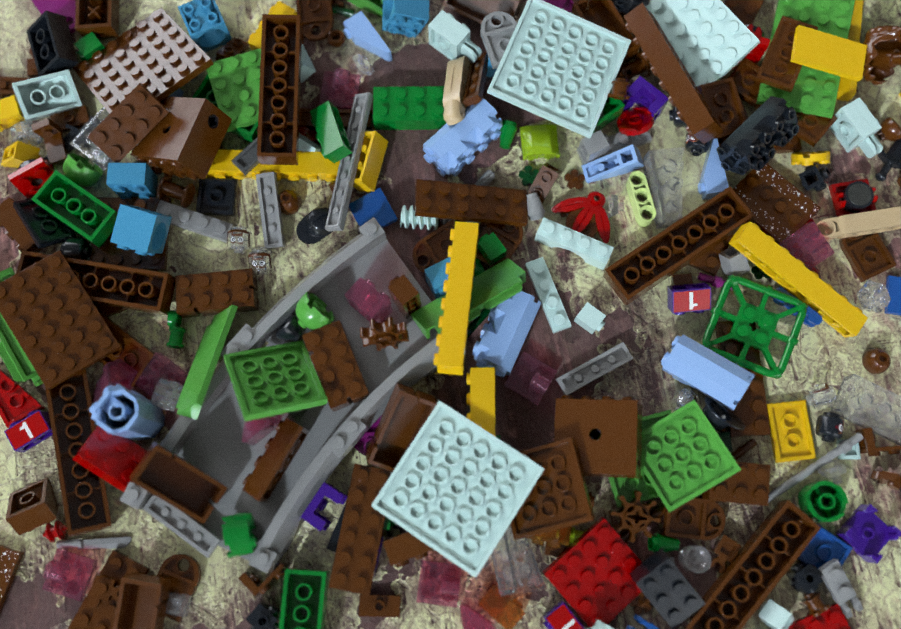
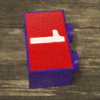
[667,282,711,315]
[4,410,52,453]
[543,600,584,629]

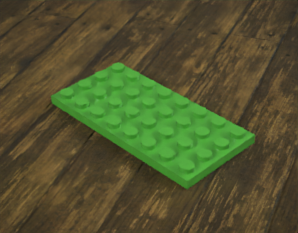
[756,0,855,118]

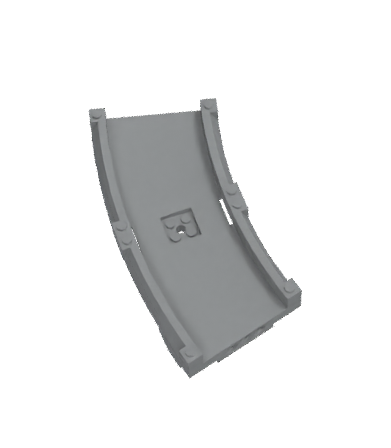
[119,217,439,573]

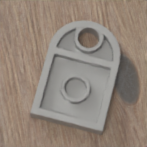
[480,11,517,69]

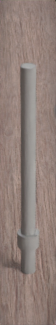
[768,432,864,503]

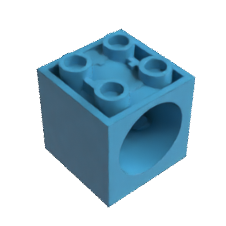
[177,0,232,53]
[382,0,429,37]
[110,204,172,256]

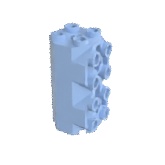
[423,98,502,177]
[472,291,541,378]
[661,334,755,411]
[89,384,165,441]

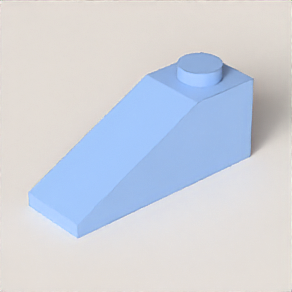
[343,11,392,62]
[698,138,729,200]
[582,144,644,183]

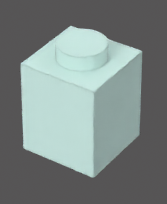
[574,302,606,334]
[758,599,794,629]

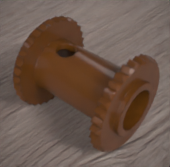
[616,53,650,83]
[157,175,195,208]

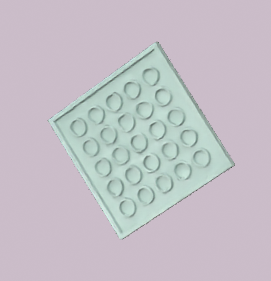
[487,0,631,138]
[371,400,544,578]

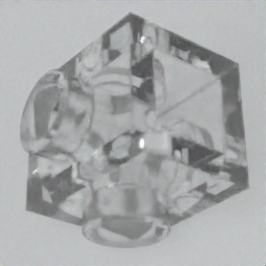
[10,121,43,147]
[857,280,891,313]
[151,377,183,412]

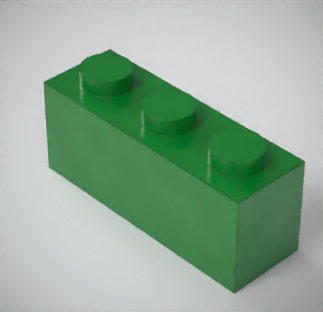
[310,100,353,163]

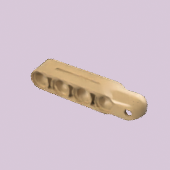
[443,56,470,126]
[814,206,901,240]

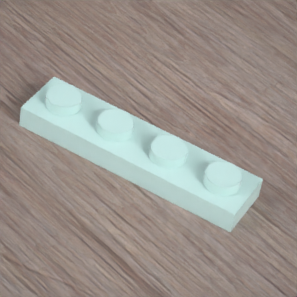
[525,257,572,334]

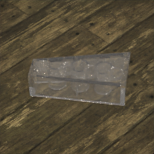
[642,147,684,229]
[492,525,546,596]

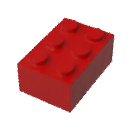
[72,425,147,492]

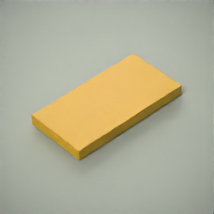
[790,25,867,81]

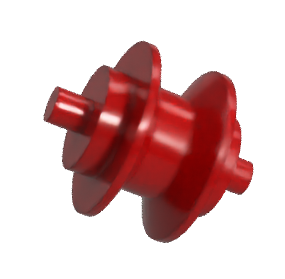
[43,520,67,543]

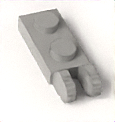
[817,558,863,619]

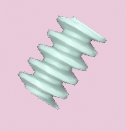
[400,205,439,230]

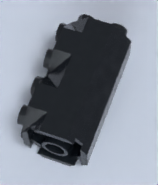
[716,96,799,175]

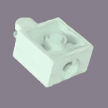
[428,10,482,62]
[830,97,883,158]

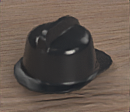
[296,207,333,244]
[702,397,745,430]

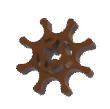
[360,317,409,351]
[609,490,661,543]

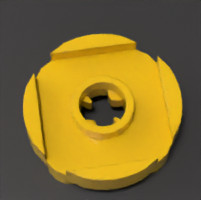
[791,151,830,166]

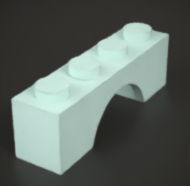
[534,217,614,270]

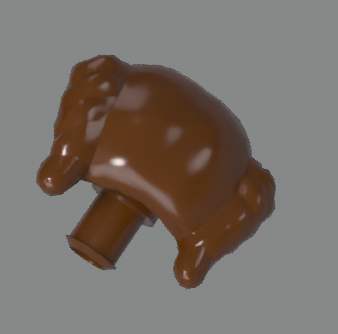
[862,25,901,85]

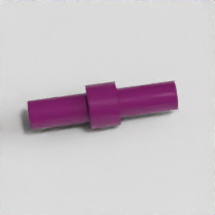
[697,272,732,290]

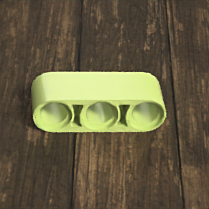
[626,171,656,227]

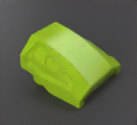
[520,124,560,161]

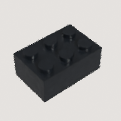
[26,10,79,76]
[629,548,705,629]

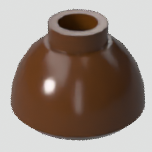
[876,117,901,142]
[279,190,302,215]
[862,347,891,374]

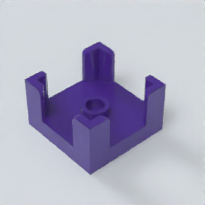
[623,76,668,122]
[300,482,348,531]
[835,504,901,563]

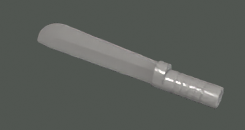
[57,536,132,549]

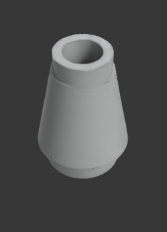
[526,192,546,221]

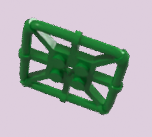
[702,275,808,379]

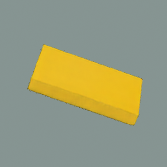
[767,400,817,463]

